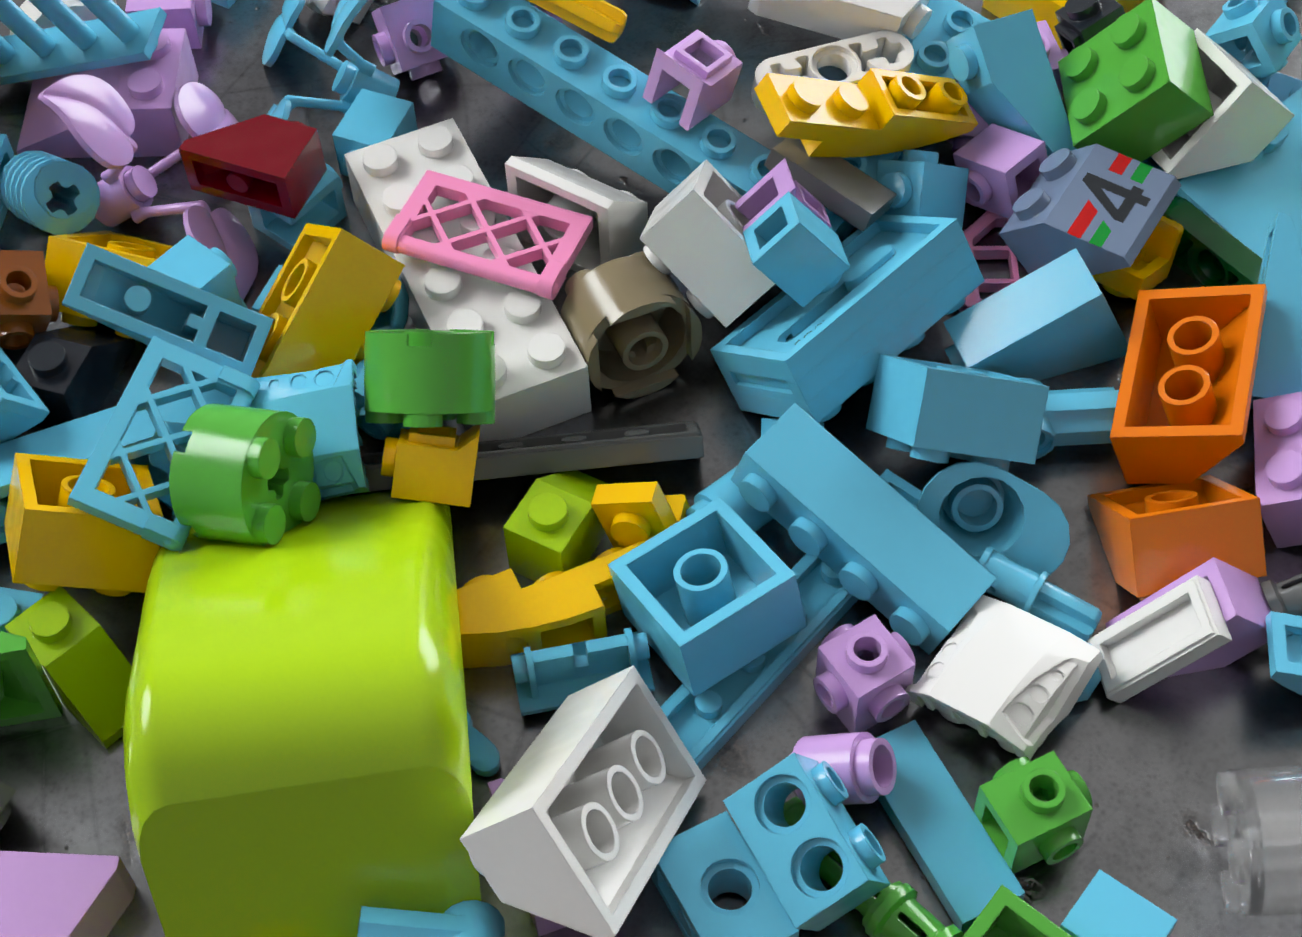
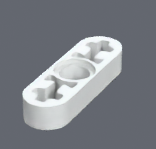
[751,30,914,114]

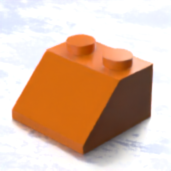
[1087,475,1267,601]

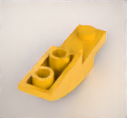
[754,68,978,158]
[457,540,645,668]

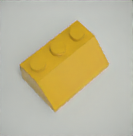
[251,223,405,378]

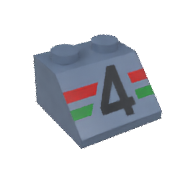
[999,143,1182,275]

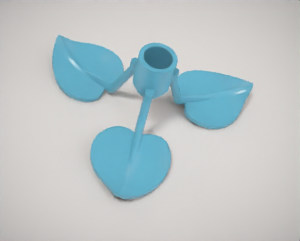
[262,0,400,120]

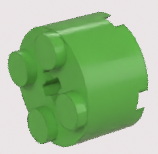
[364,329,495,428]
[169,403,321,546]

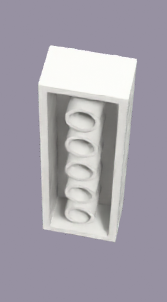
[344,118,591,442]

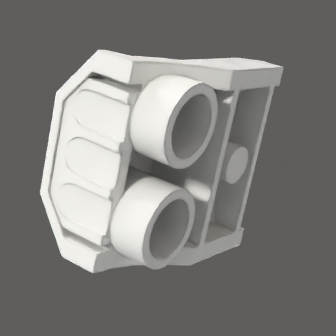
[905,595,1103,759]

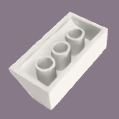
[460,665,706,937]

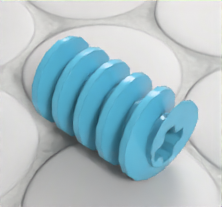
[0,150,100,235]

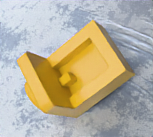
[1092,216,1184,300]
[591,481,690,548]

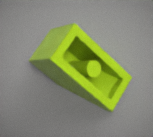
[503,470,608,581]
[4,586,132,749]

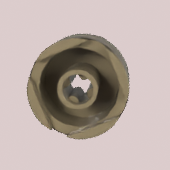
[560,251,702,399]

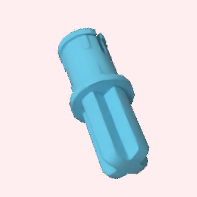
[978,546,1102,641]

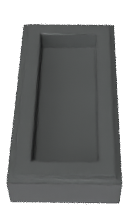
[764,138,897,231]

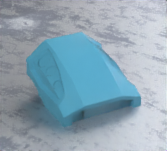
[230,359,369,501]

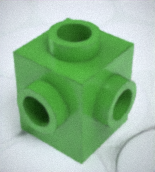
[974,750,1093,874]

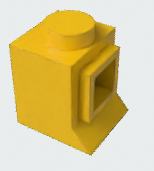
[381,425,480,507]

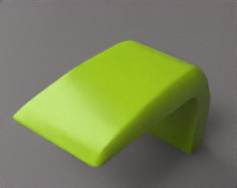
[123,489,482,937]

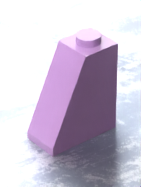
[0,851,136,937]

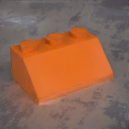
[1110,284,1268,484]

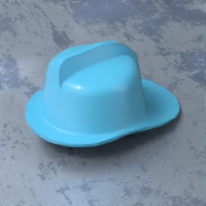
[917,461,1070,575]

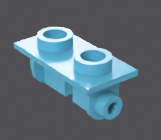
[510,628,655,716]

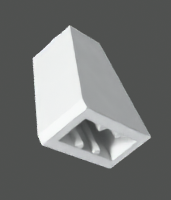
[747,0,932,40]

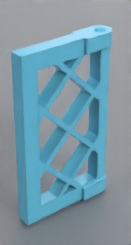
[67,336,260,551]

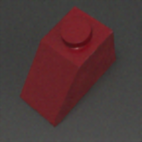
[178,114,327,219]

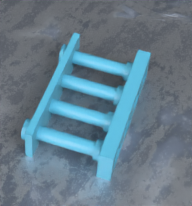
[0,0,167,85]

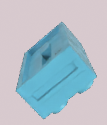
[710,214,985,423]

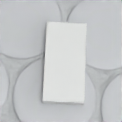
[1087,575,1232,703]

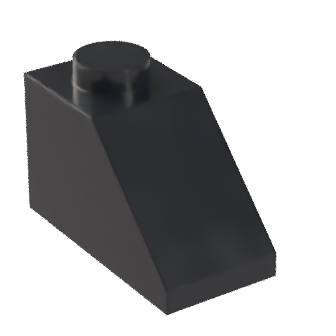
[15,326,136,429]

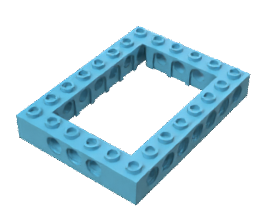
[431,0,991,243]

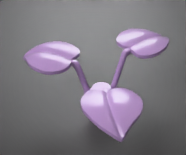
[38,75,259,300]

